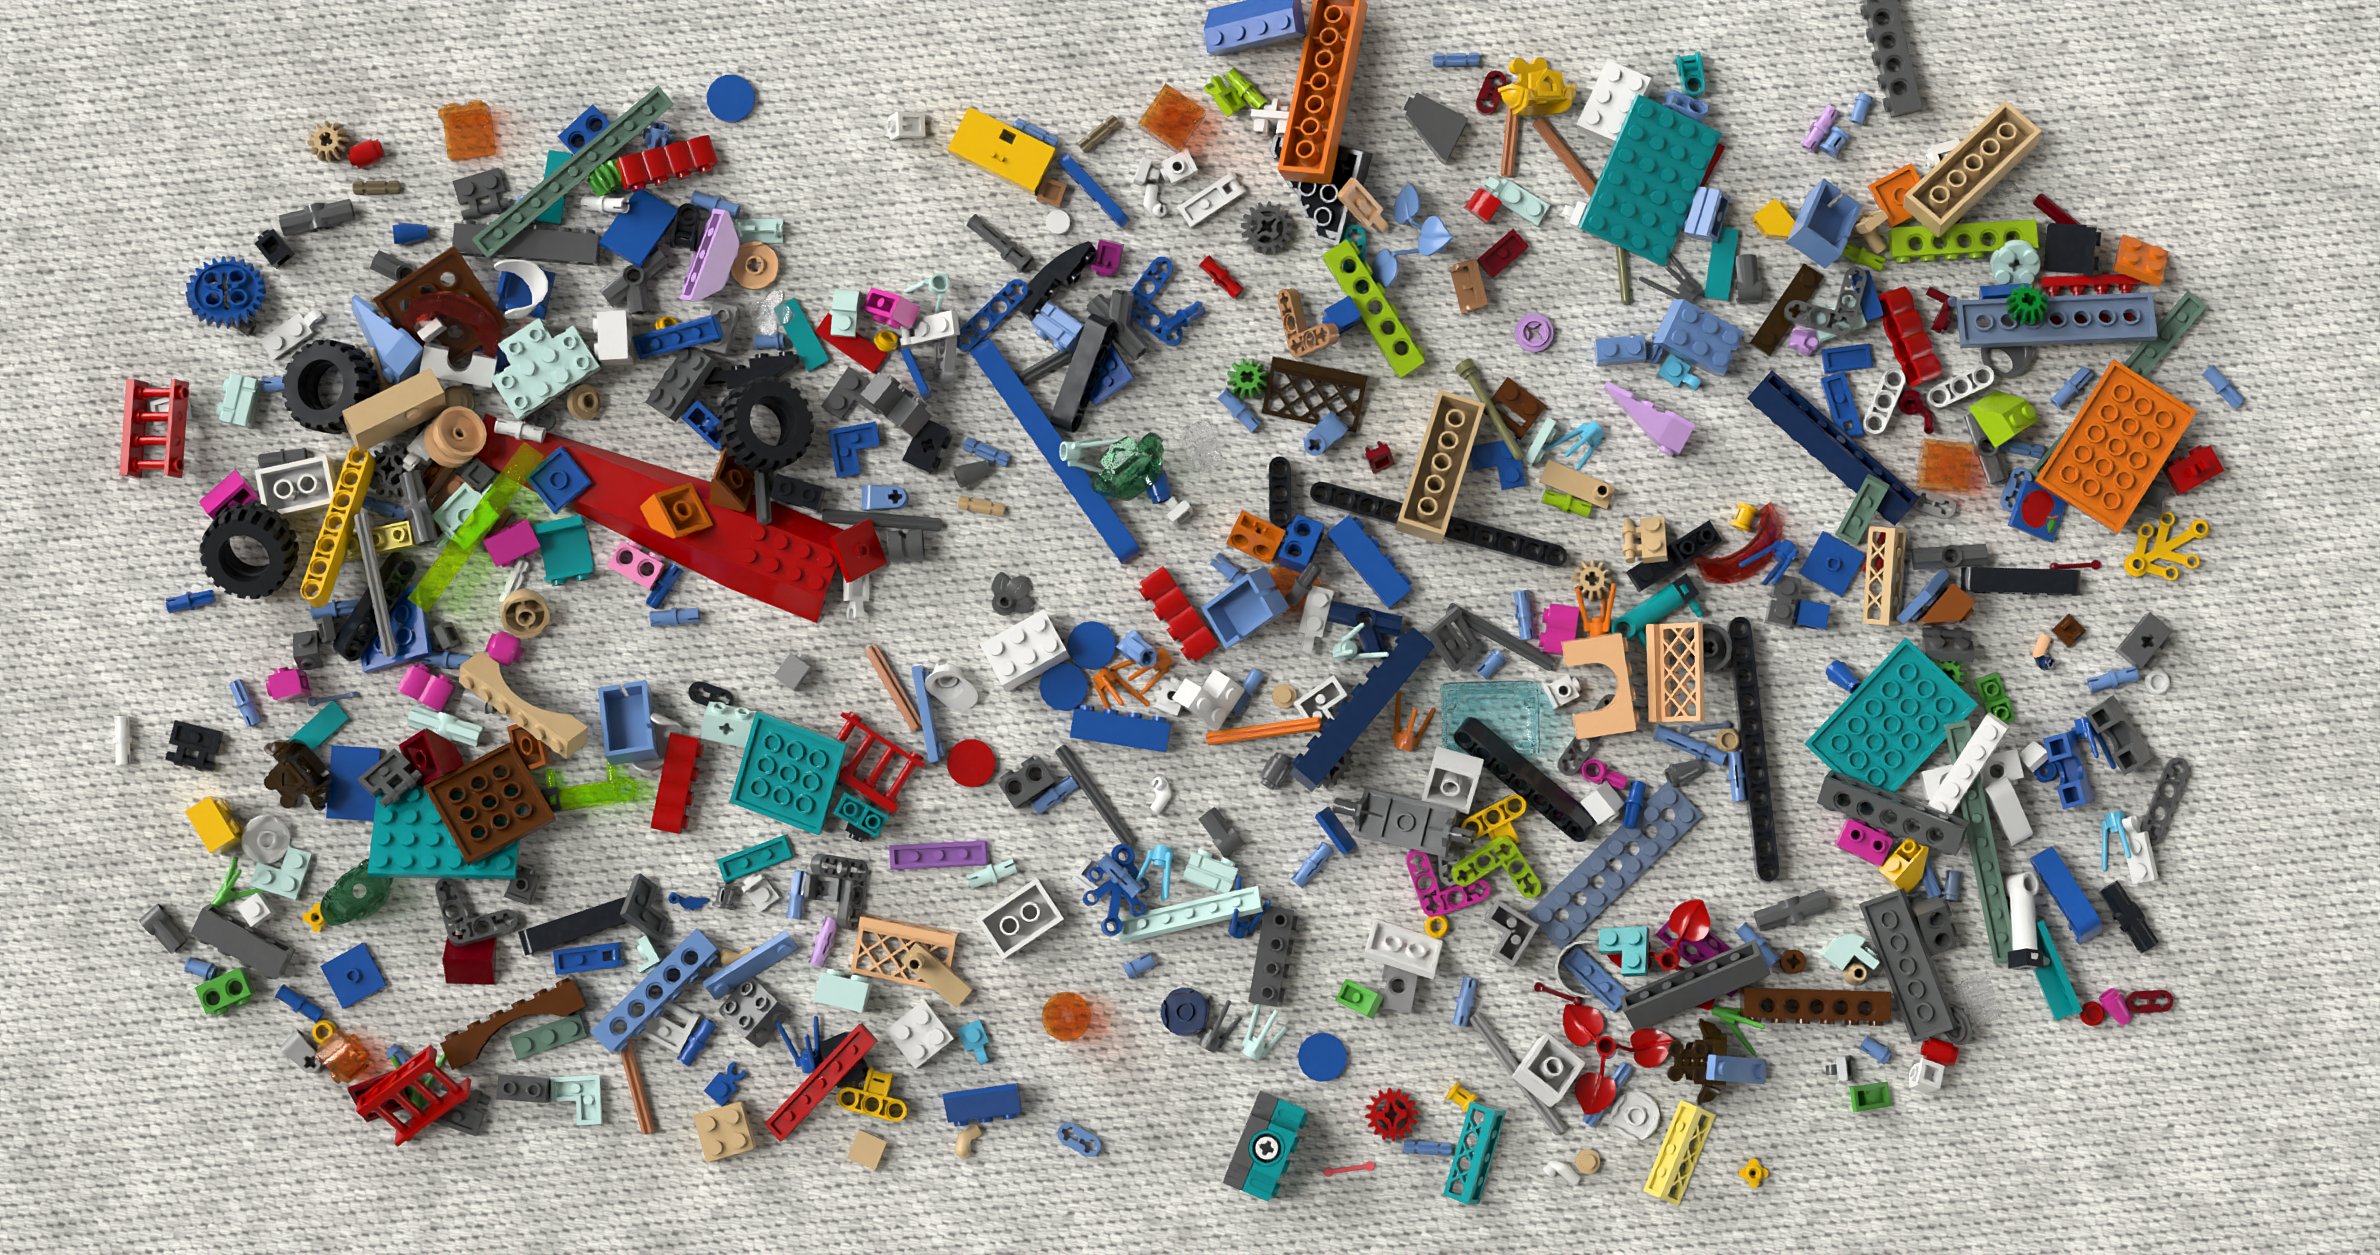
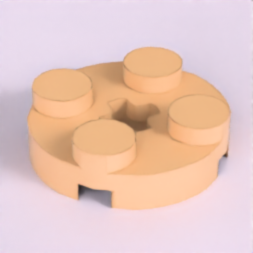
[730,241,779,290]

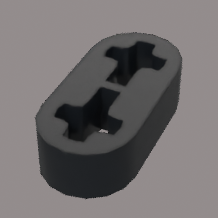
[688,681,734,706]

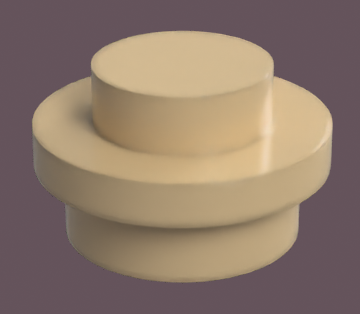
[1272,684,1296,708]
[1716,728,1740,753]
[1575,1149,1600,1174]

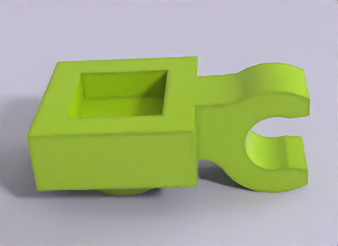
[1204,75,1247,117]

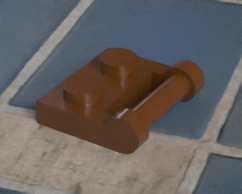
[1483,377,1546,440]

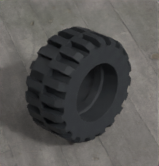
[282,339,379,435]
[716,376,814,473]
[199,502,299,600]

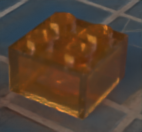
[1138,83,1206,154]
[1915,438,1973,495]

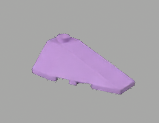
[1604,382,1695,457]

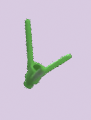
[212,857,266,908]
[1712,1004,1766,1055]
[391,1053,446,1110]

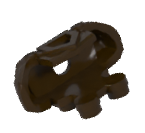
[264,739,333,811]
[1667,1018,1727,1105]

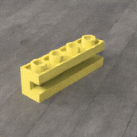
[316,521,421,563]

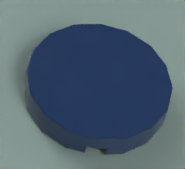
[1160,987,1210,1037]

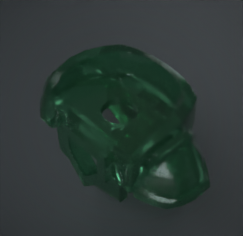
[1090,432,1164,501]
[320,858,394,926]

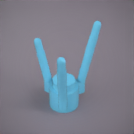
[1543,421,1605,470]
[2101,810,2132,872]
[1135,845,1174,901]

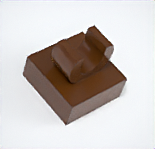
[2051,613,2086,648]

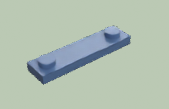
[911,665,945,763]
[703,930,799,1000]
[1706,1055,1767,1084]

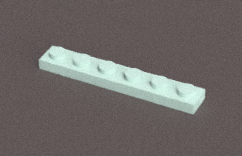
[1119,886,1263,944]

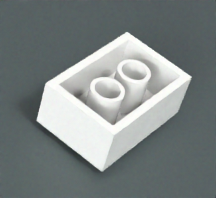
[1576,60,1653,146]
[255,455,337,518]
[980,609,1070,693]
[976,878,1065,960]

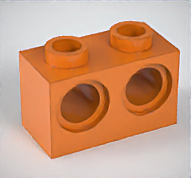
[1226,510,1286,565]

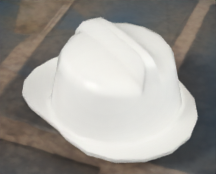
[925,662,978,709]

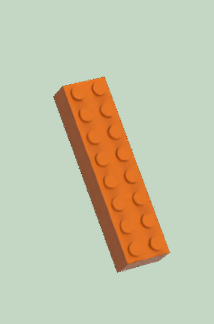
[1277,0,1368,185]

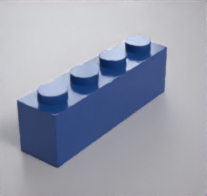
[1326,515,1412,610]
[1070,704,1171,752]

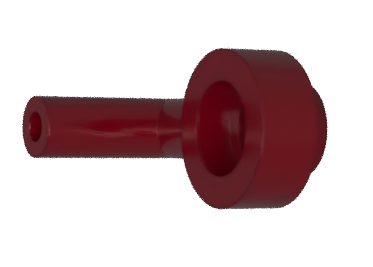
[1925,286,1952,333]
[1899,390,1934,434]

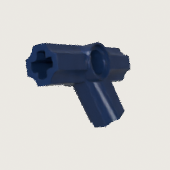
[1327,600,1403,653]

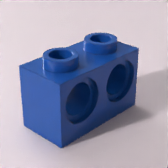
[557,104,611,154]
[1322,295,1362,335]
[1276,514,1324,573]

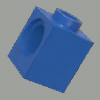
[1793,600,1830,631]

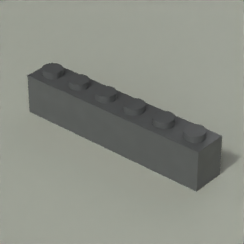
[452,220,601,266]
[1620,940,1771,1031]

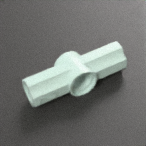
[407,705,484,747]

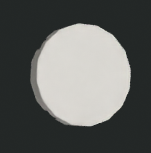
[241,815,291,864]
[1611,1091,1660,1140]

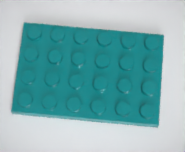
[1578,94,1722,267]
[1804,637,1978,808]
[367,785,523,880]

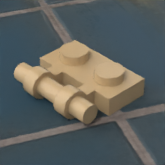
[1622,516,1668,564]

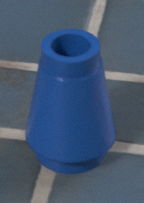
[393,222,428,246]
[1826,660,1861,694]

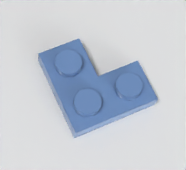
[1897,568,1950,625]

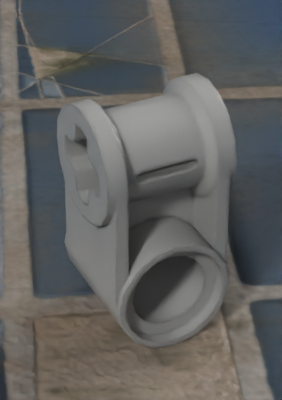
[279,1029,327,1074]

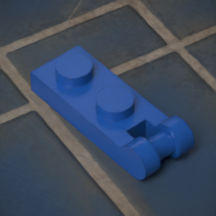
[1820,372,1864,439]
[553,942,624,975]

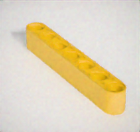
[300,446,376,608]

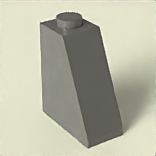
[1403,93,1468,165]

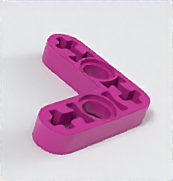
[1405,849,1490,917]

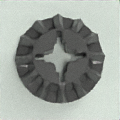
[1944,1006,1975,1045]

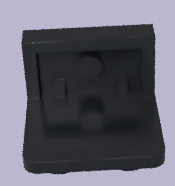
[2044,223,2101,276]

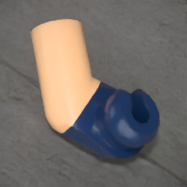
[2032,634,2055,671]

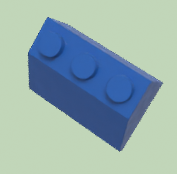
[942,1083,1022,1127]

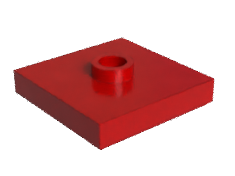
[829,519,888,583]

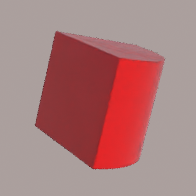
[1463,188,1502,225]

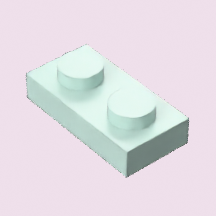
[1523,417,1557,466]

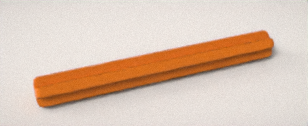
[1206,717,1323,745]

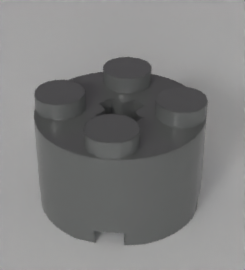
[1681,624,1732,674]

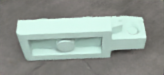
[1484,176,1550,227]

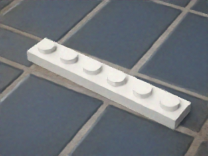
[1914,712,2010,835]

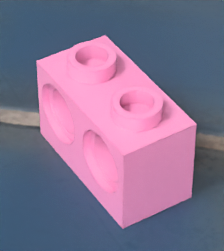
[607,540,666,591]

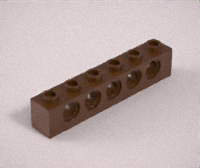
[1740,987,1891,1026]

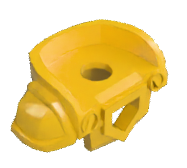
[1498,57,1578,116]

